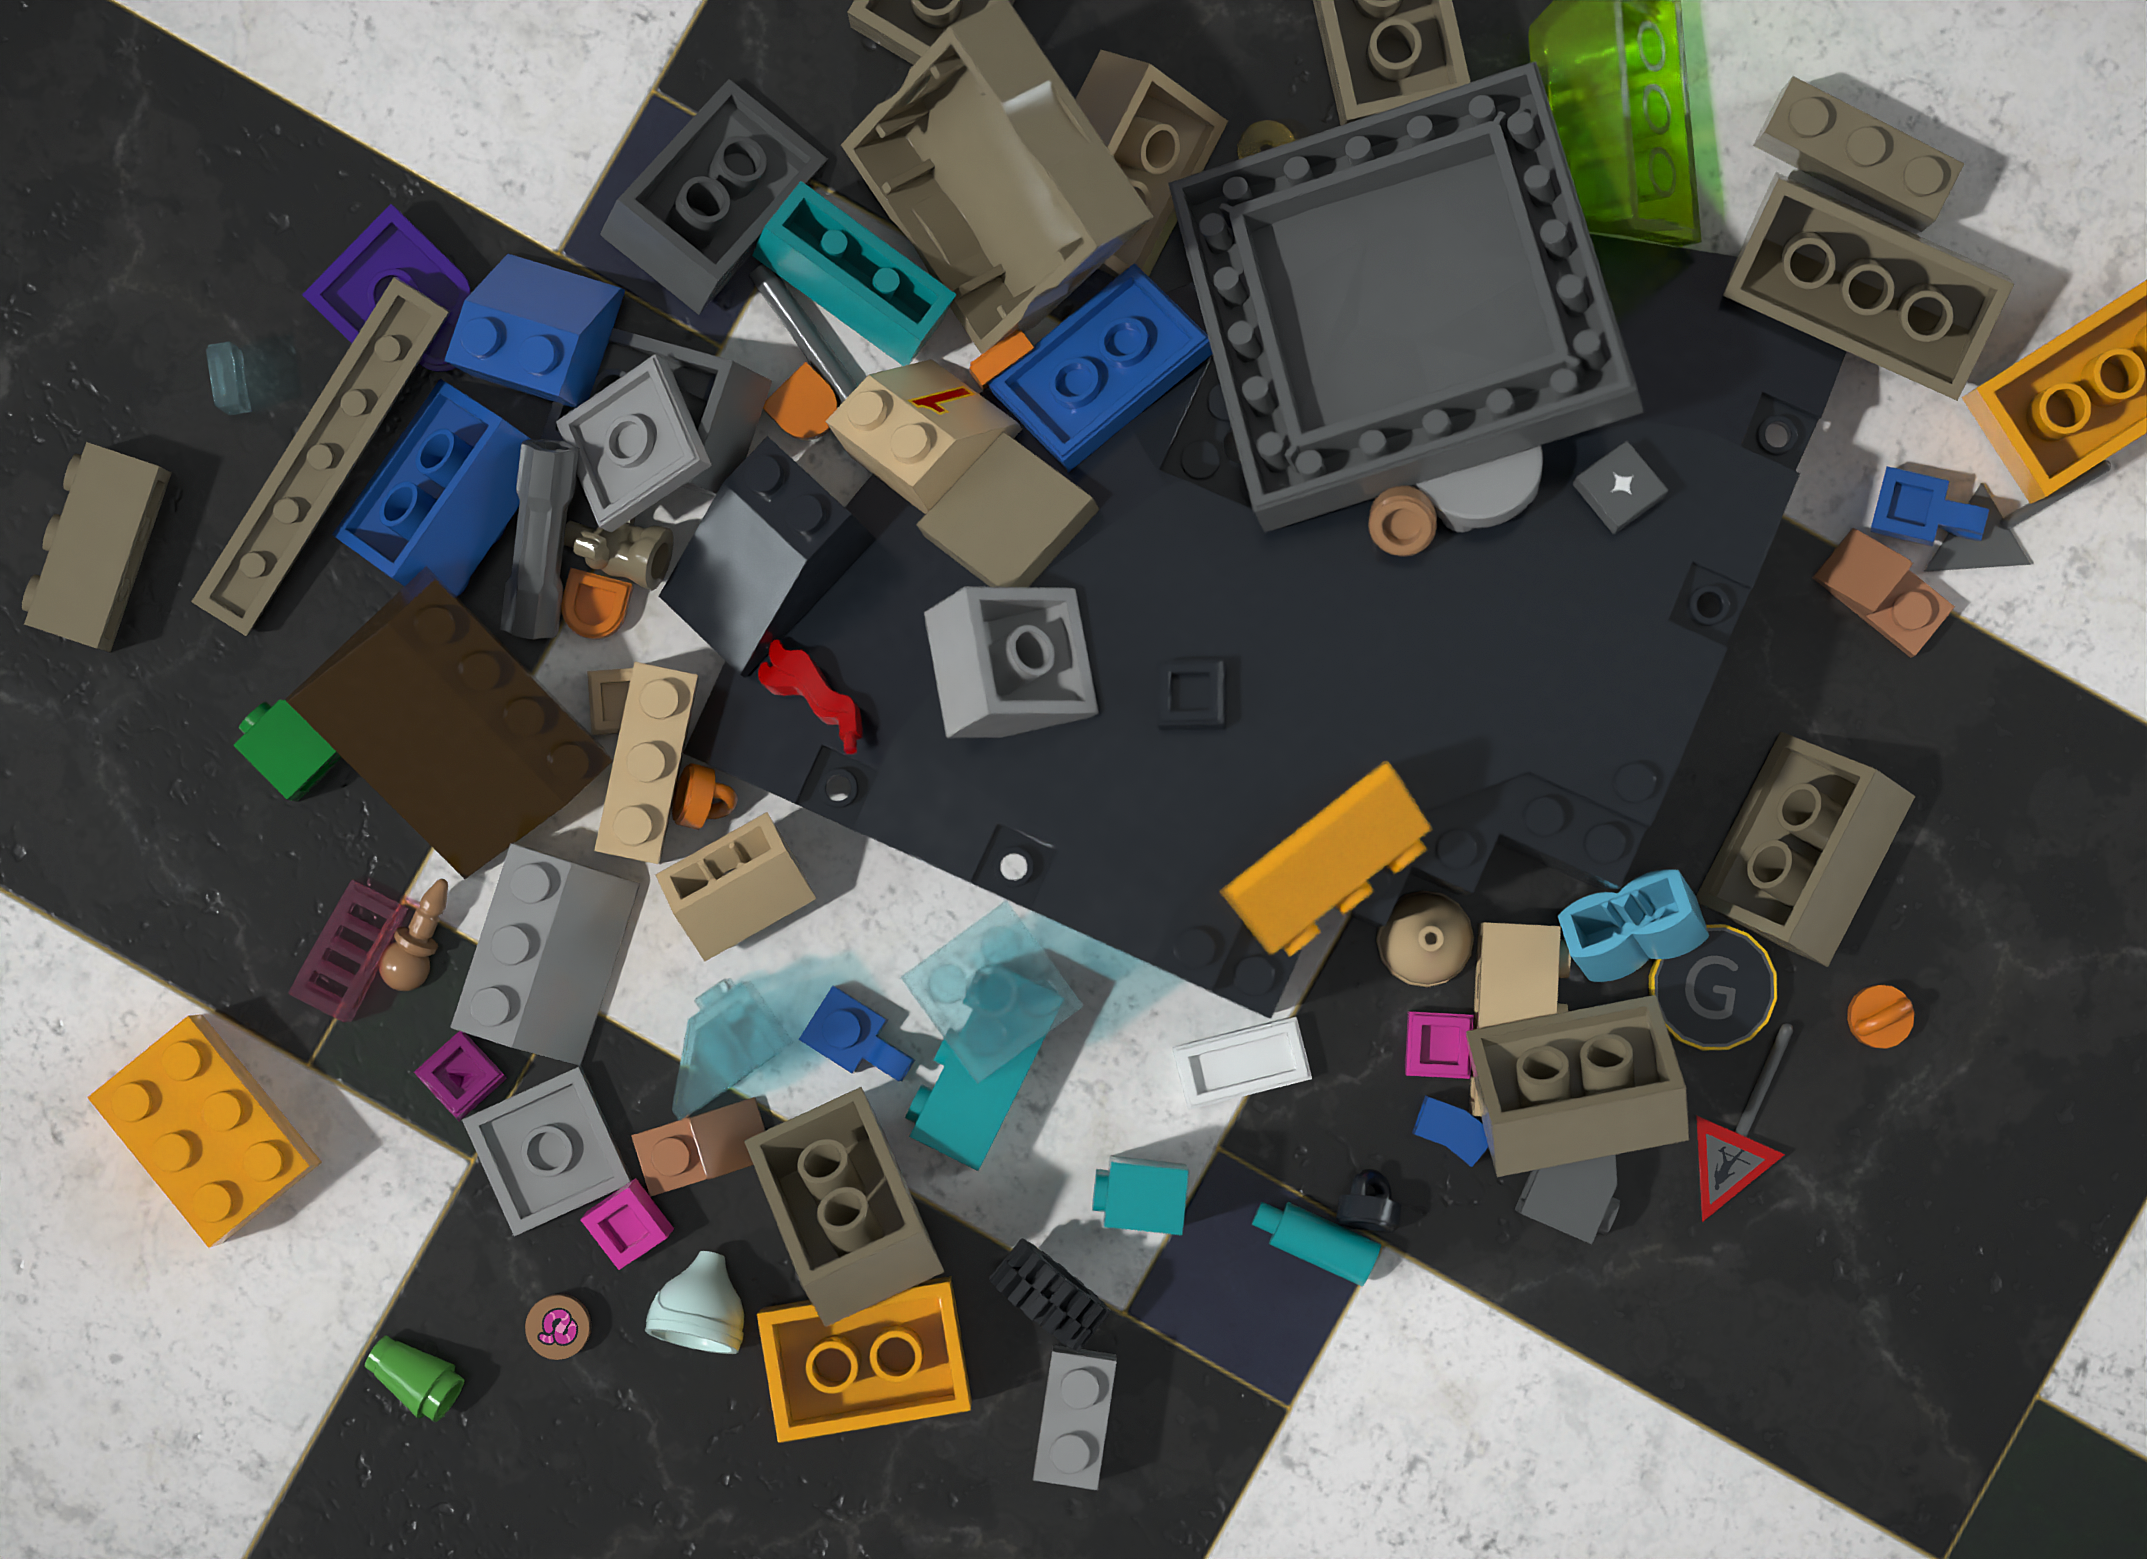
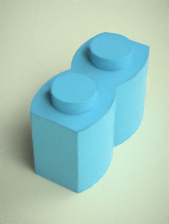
[1558,869,1709,982]

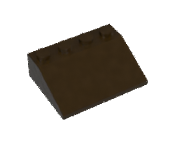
[285,566,613,879]

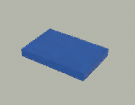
[988,263,1213,472]

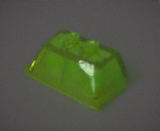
[1528,0,1702,247]

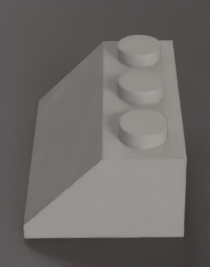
[450,843,640,1066]

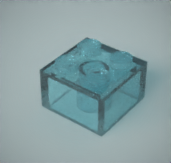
[900,900,1084,1084]

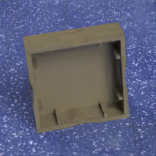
[841,0,1153,355]

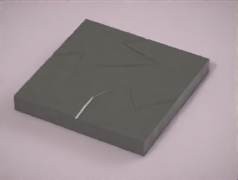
[1168,61,1644,532]

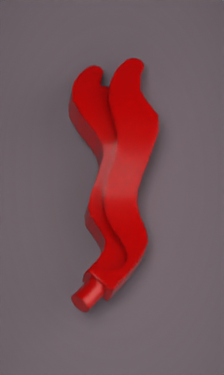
[758,639,862,754]

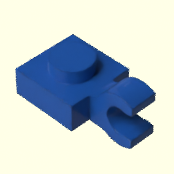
[1870,466,1989,546]
[798,986,916,1082]

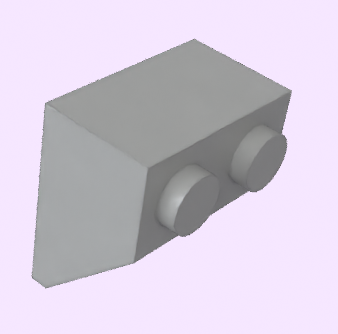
[924,587,1098,738]

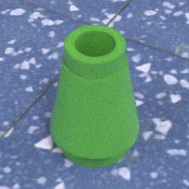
[365,1335,464,1422]

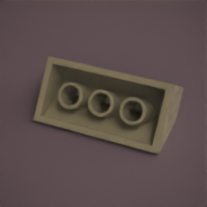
[1723,172,2014,401]

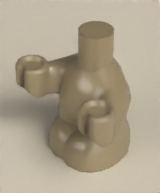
[564,517,674,591]

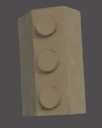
[1696,732,1915,967]
[1466,995,1689,1177]

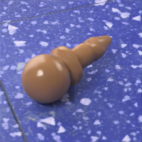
[379,879,448,991]

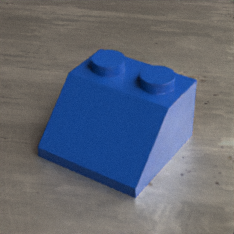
[444,254,625,408]

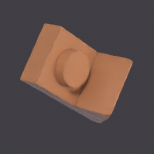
[1812,528,1955,658]
[631,1097,766,1197]

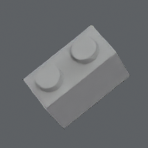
[1033,1345,1117,1490]

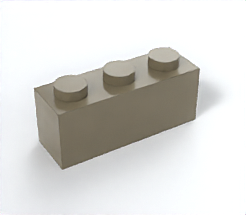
[1753,76,1964,232]
[22,442,172,652]

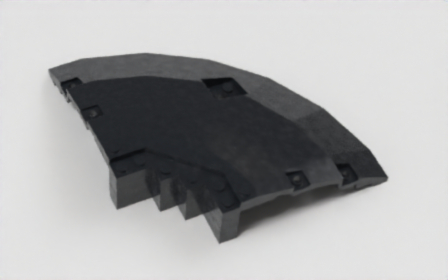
[683,233,1847,1019]

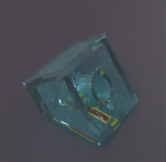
[672,978,794,1121]

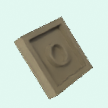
[917,432,1100,588]

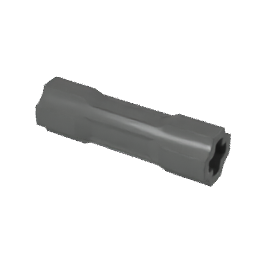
[500,439,580,639]

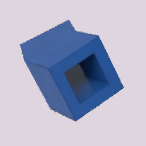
[1412,1096,1489,1167]

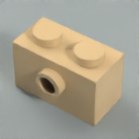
[655,812,816,962]

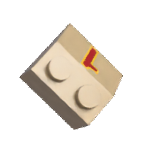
[826,359,1022,514]

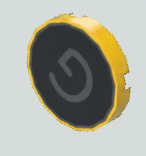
[1648,924,1777,1050]

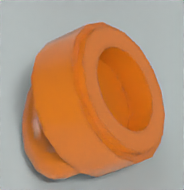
[672,763,738,830]
[1847,985,1914,1048]

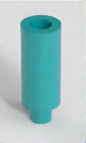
[1251,1202,1381,1287]

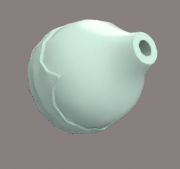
[645,1251,744,1354]

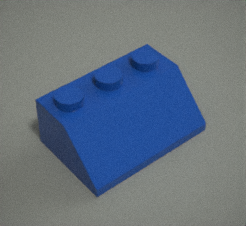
[332,379,532,596]

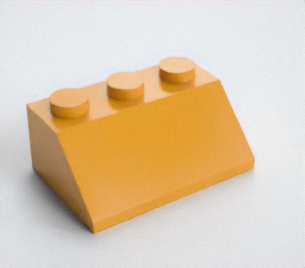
[1220,762,1431,956]

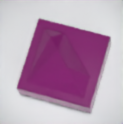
[414,1031,507,1122]

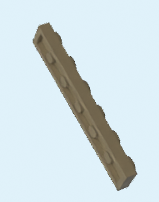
[192,277,451,636]

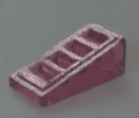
[288,879,410,1022]

